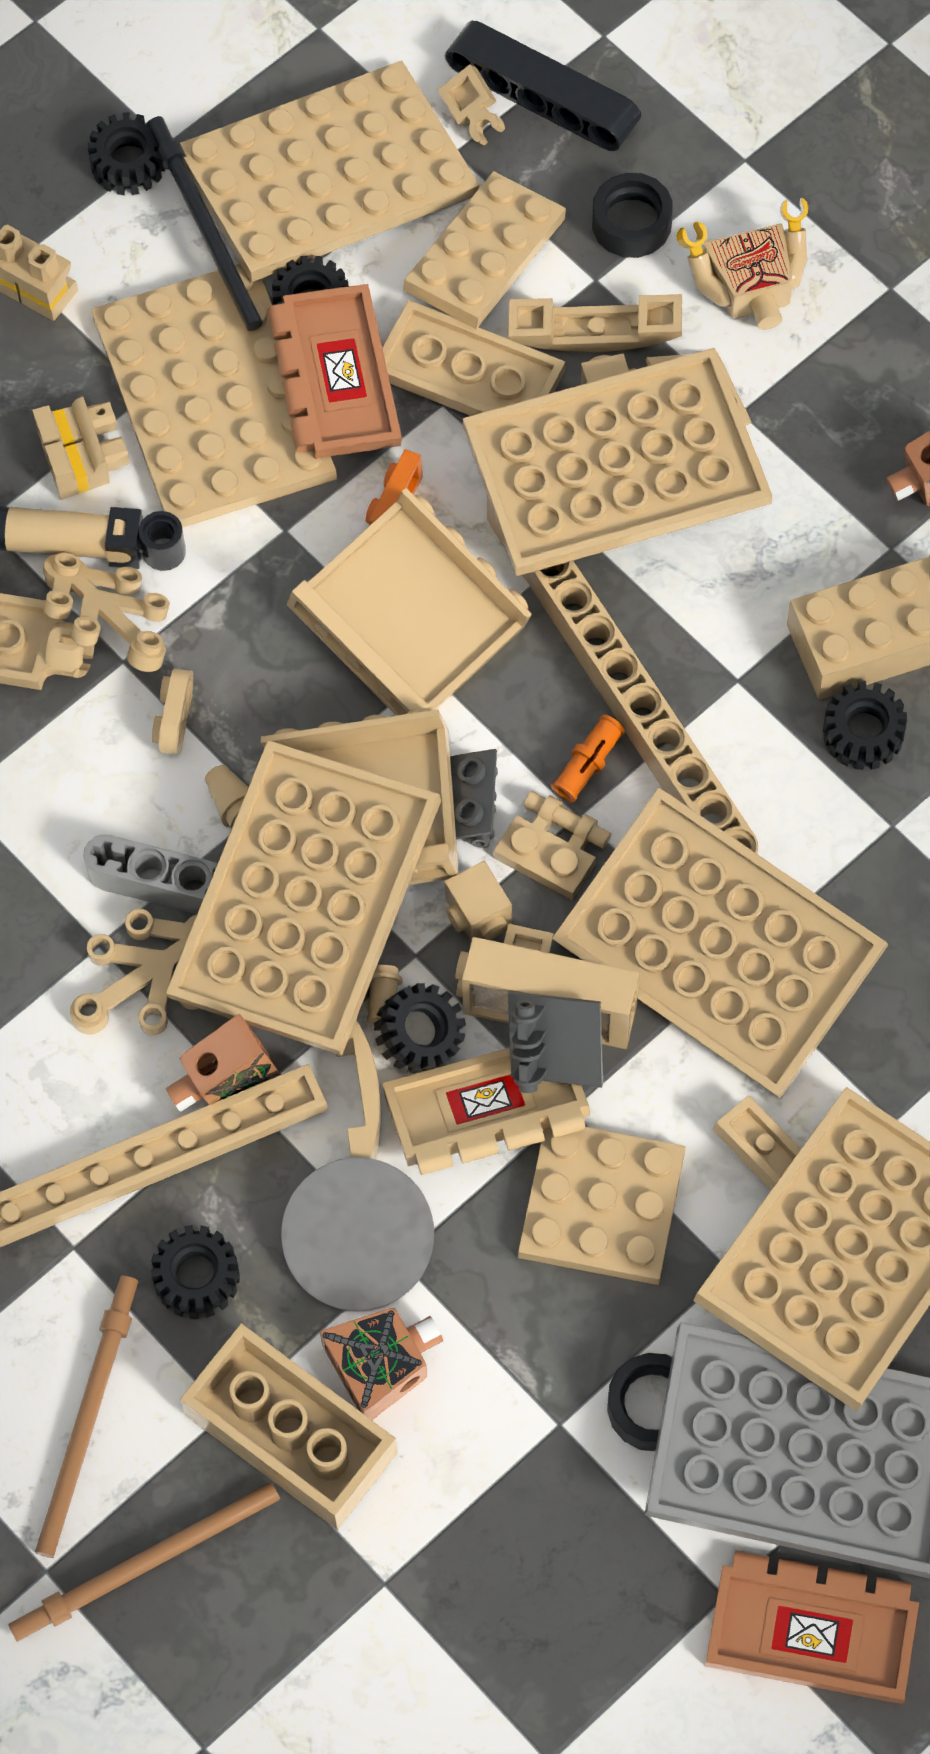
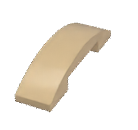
[508,294,682,352]
[336,1020,381,1159]

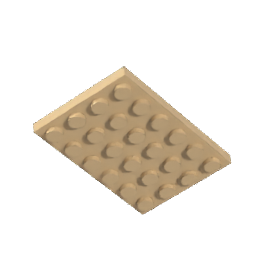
[180,60,480,283]
[91,264,337,528]
[463,348,772,577]
[166,740,441,1056]
[552,787,888,1099]
[693,1087,930,1412]

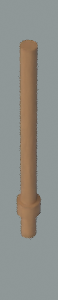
[35,1275,139,1558]
[8,1482,280,1642]

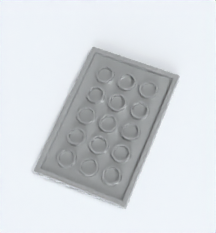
[644,1322,930,1579]

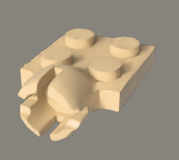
[0,593,94,690]

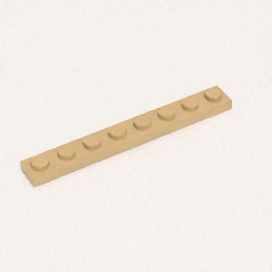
[0,1064,328,1247]

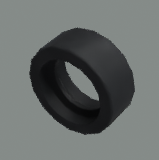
[592,173,673,258]
[607,1353,672,1451]

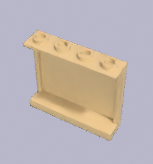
[287,488,532,716]
[261,708,459,885]

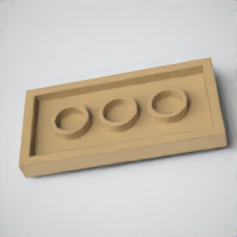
[403,171,566,329]
[382,300,566,416]

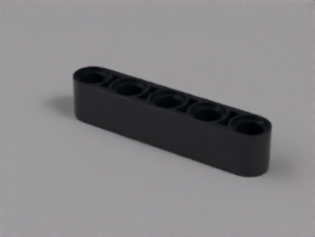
[444,20,641,151]

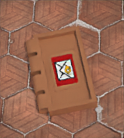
[267,284,402,459]
[705,1550,919,1704]

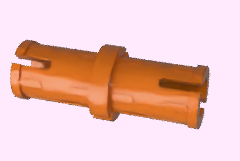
[551,714,626,803]

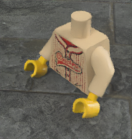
[676,198,808,330]

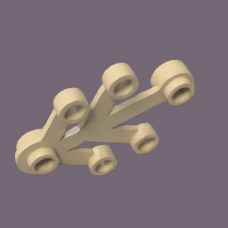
[43,552,170,672]
[70,909,198,1035]

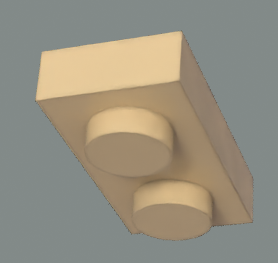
[712,1095,801,1190]

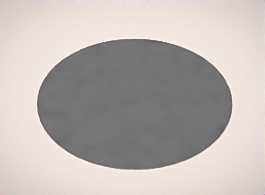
[281,1157,435,1311]

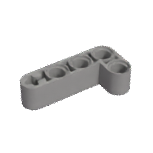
[83,835,218,914]

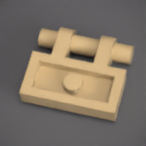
[493,791,612,901]

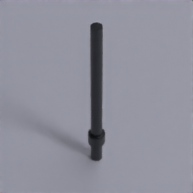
[148,116,263,331]

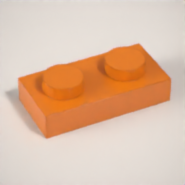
[365,449,423,526]

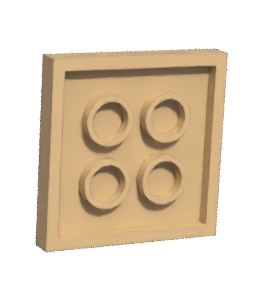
[518,1127,686,1285]

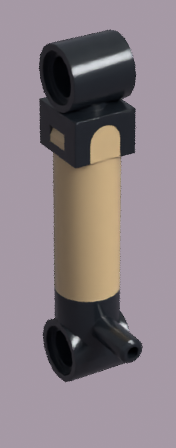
[0,506,186,571]

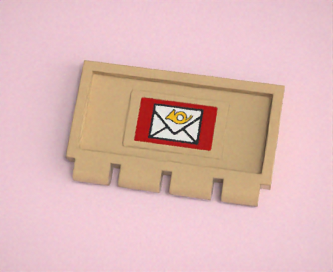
[382,1047,590,1175]

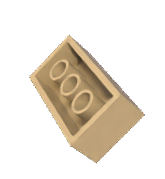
[787,556,930,700]
[180,1323,398,1530]

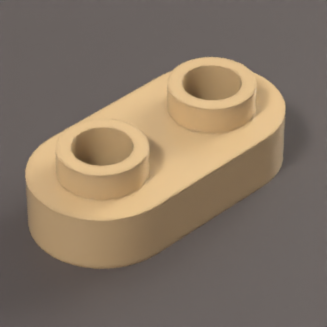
[152,668,193,755]

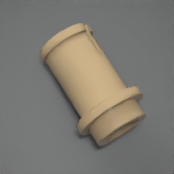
[367,965,403,1025]

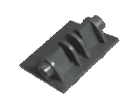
[450,749,498,848]
[508,991,603,1093]

